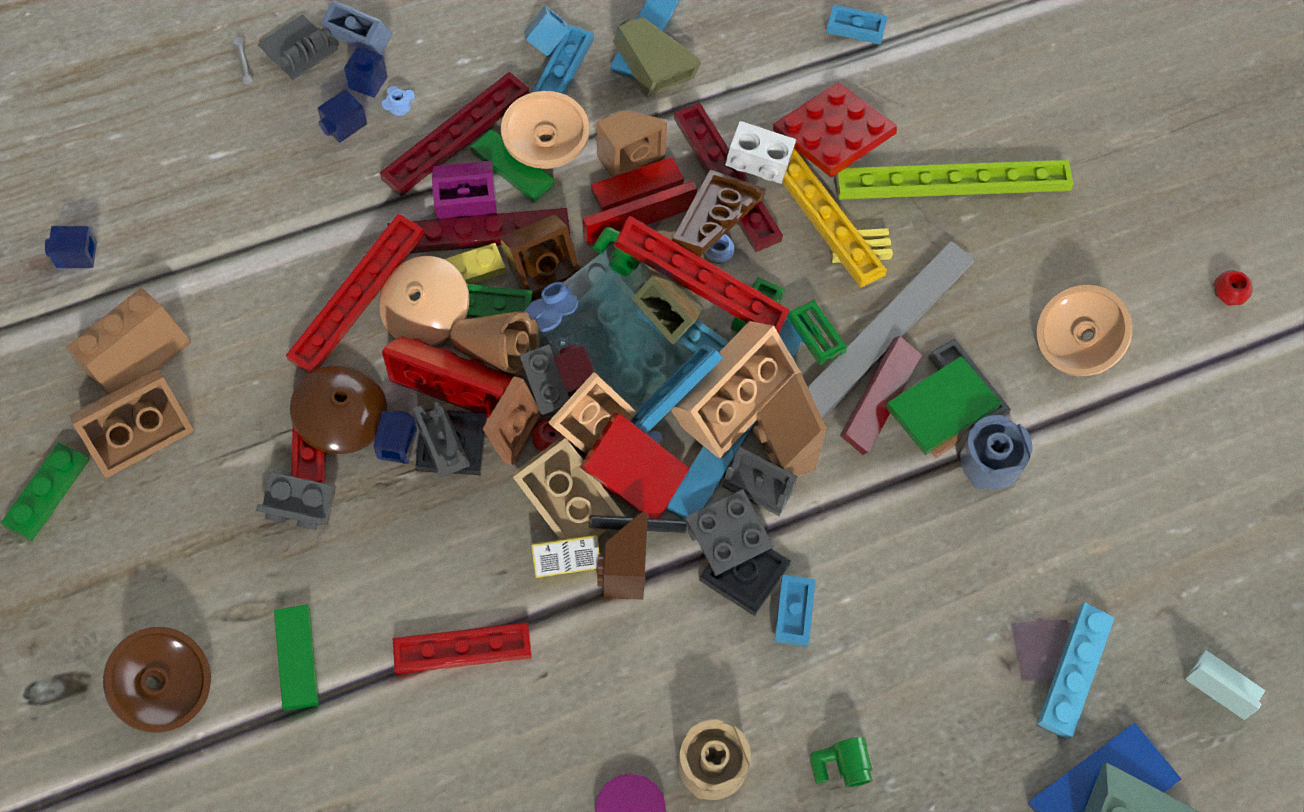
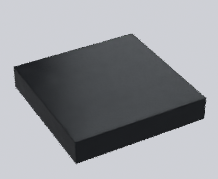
[415,409,488,476]
[699,548,791,616]

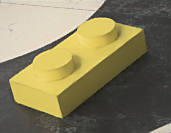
[444,243,506,284]

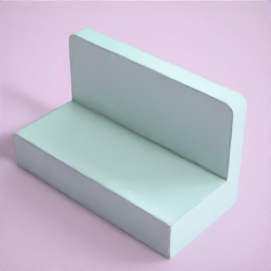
[1185,650,1266,720]

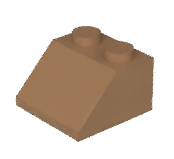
[597,110,667,177]

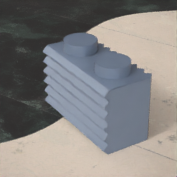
[321,0,392,57]

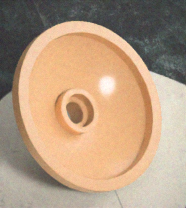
[501,91,589,169]
[379,256,469,346]
[1037,285,1133,376]

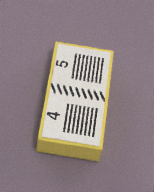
[531,534,600,578]

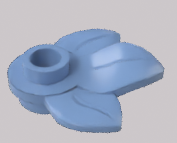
[524,282,578,332]

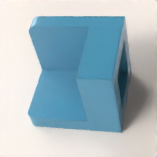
[524,6,569,56]

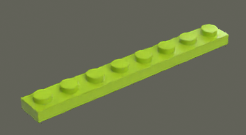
[835,160,1074,200]

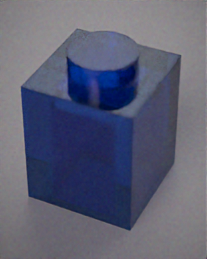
[344,46,388,98]
[317,89,367,143]
[45,226,97,268]
[373,410,417,464]

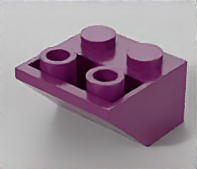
[432,161,497,219]

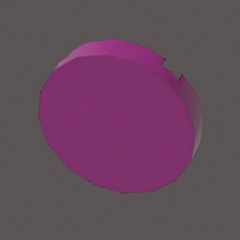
[595,773,666,812]

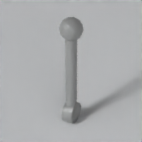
[233,36,253,85]

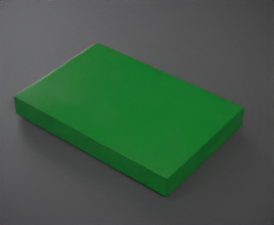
[886,356,1001,455]

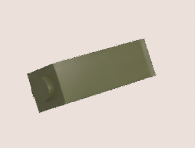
[613,17,701,97]
[631,276,704,344]

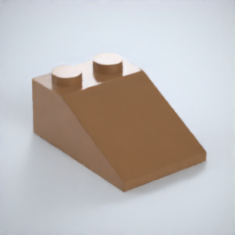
[753,373,827,476]

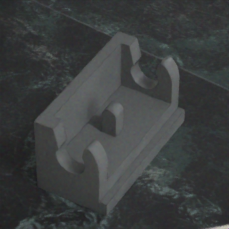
[413,401,470,478]
[722,447,798,516]

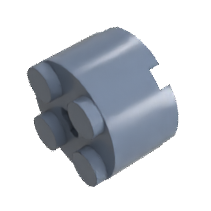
[960,415,1033,490]

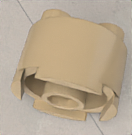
[678,719,751,800]

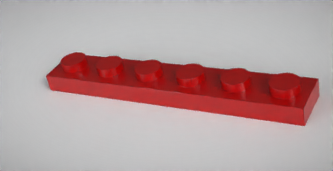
[285,213,425,374]
[613,216,789,334]

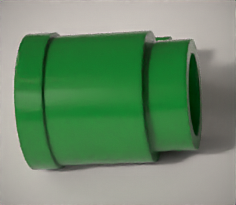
[592,227,641,277]
[810,737,873,788]

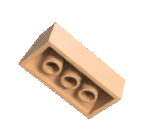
[671,321,801,458]

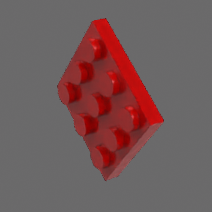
[773,82,897,177]

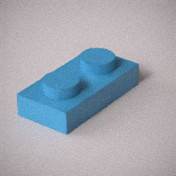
[826,4,888,45]
[774,575,816,647]

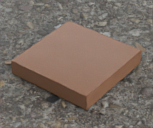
[483,376,543,466]

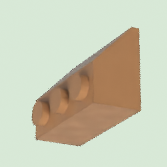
[66,287,191,395]
[69,369,194,479]

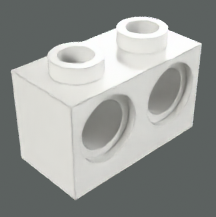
[726,121,796,184]

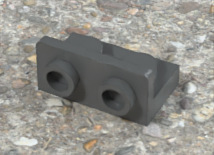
[520,344,571,415]
[256,472,336,530]

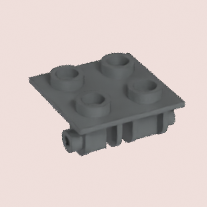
[258,15,338,80]
[685,489,774,576]

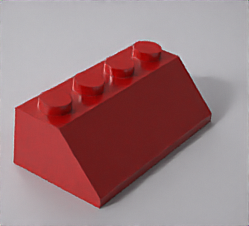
[382,336,514,418]

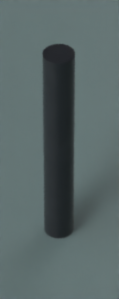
[588,515,687,533]

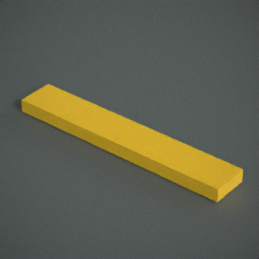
[782,148,887,288]

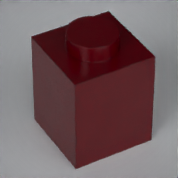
[553,344,596,397]

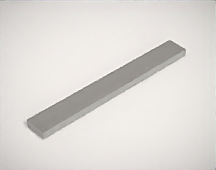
[808,241,975,419]

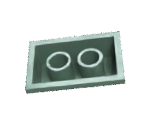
[1084,762,1199,812]

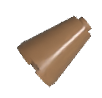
[450,311,540,375]

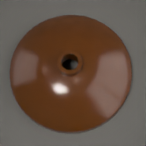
[290,366,387,454]
[103,627,211,733]

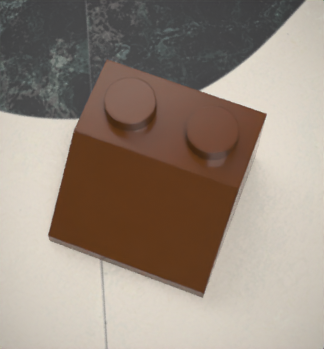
[499,214,580,301]
[597,513,648,600]

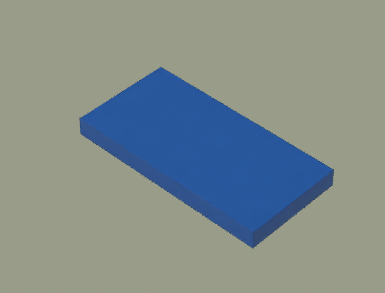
[1028,723,1182,812]

